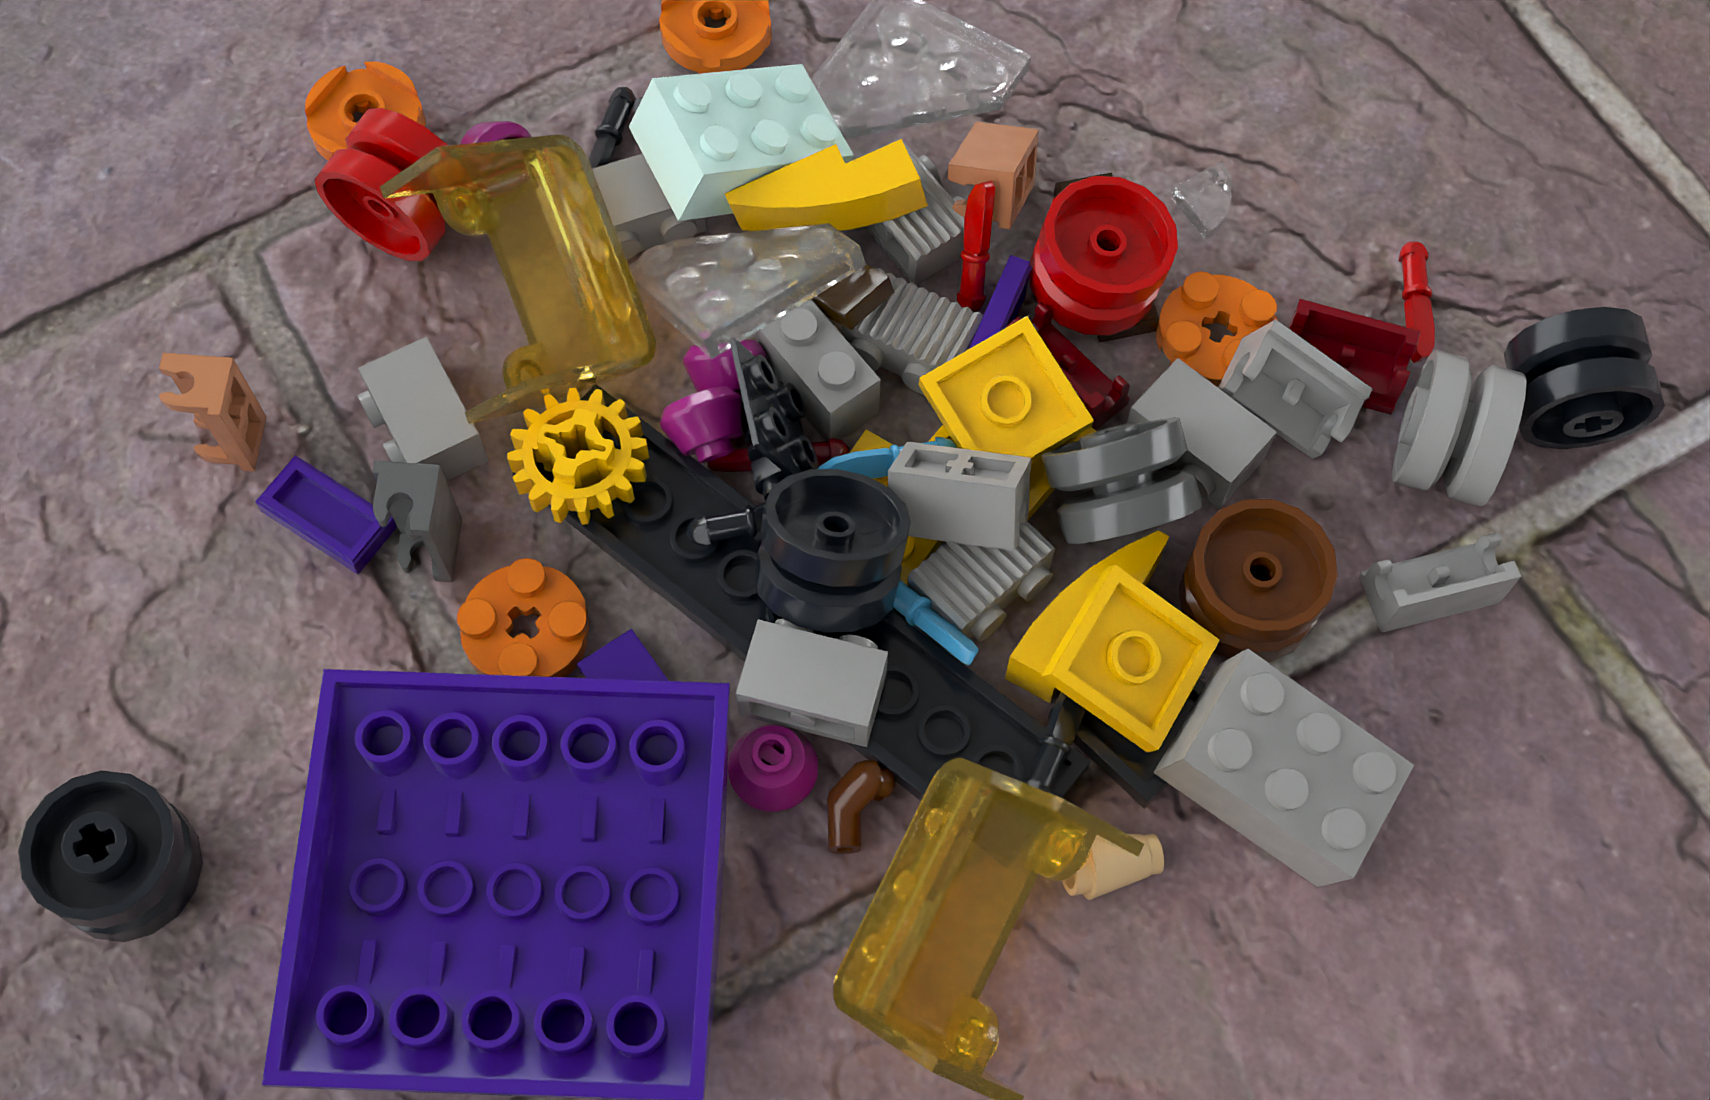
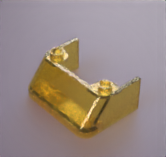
[380,134,656,424]
[833,758,1144,1100]

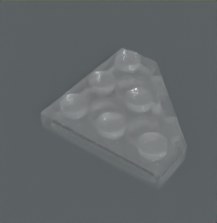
[811,0,1031,139]
[622,223,866,359]

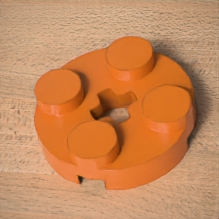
[659,0,772,74]
[305,61,426,161]
[1156,271,1278,387]
[457,558,590,677]

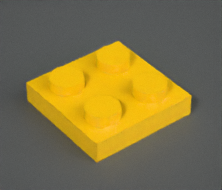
[918,316,1094,461]
[1041,564,1220,752]

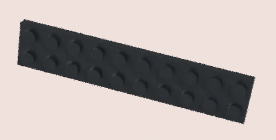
[512,384,1091,869]

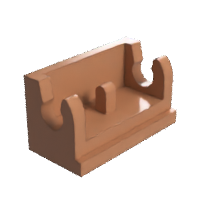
[948,122,1039,229]
[159,353,267,472]

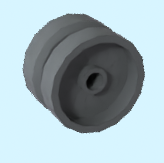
[1041,417,1203,544]

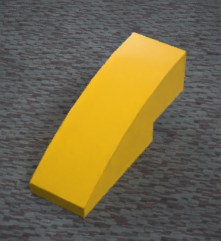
[724,139,928,234]
[1005,530,1170,703]

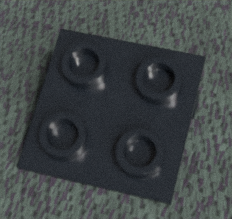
[729,337,819,500]

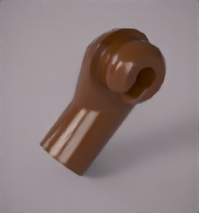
[827,759,896,854]

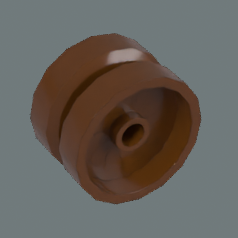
[1179,499,1338,662]

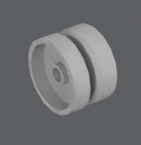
[1392,350,1527,507]

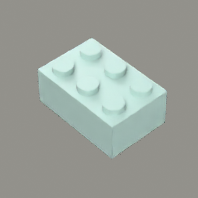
[629,64,854,221]

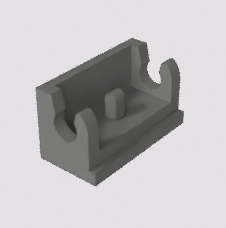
[372,461,462,582]

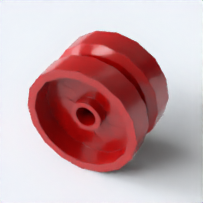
[314,108,475,261]
[1029,176,1178,335]

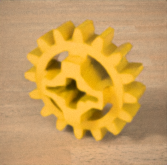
[507,387,649,525]

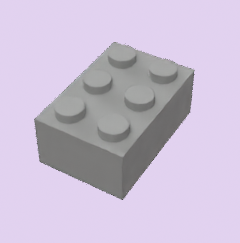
[1153,649,1414,887]

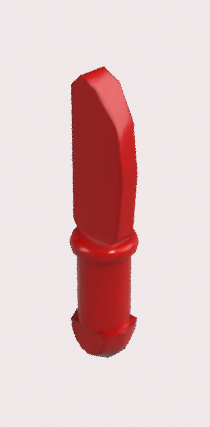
[957,180,995,312]
[1398,241,1435,363]

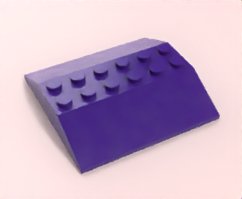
[262,669,730,1100]

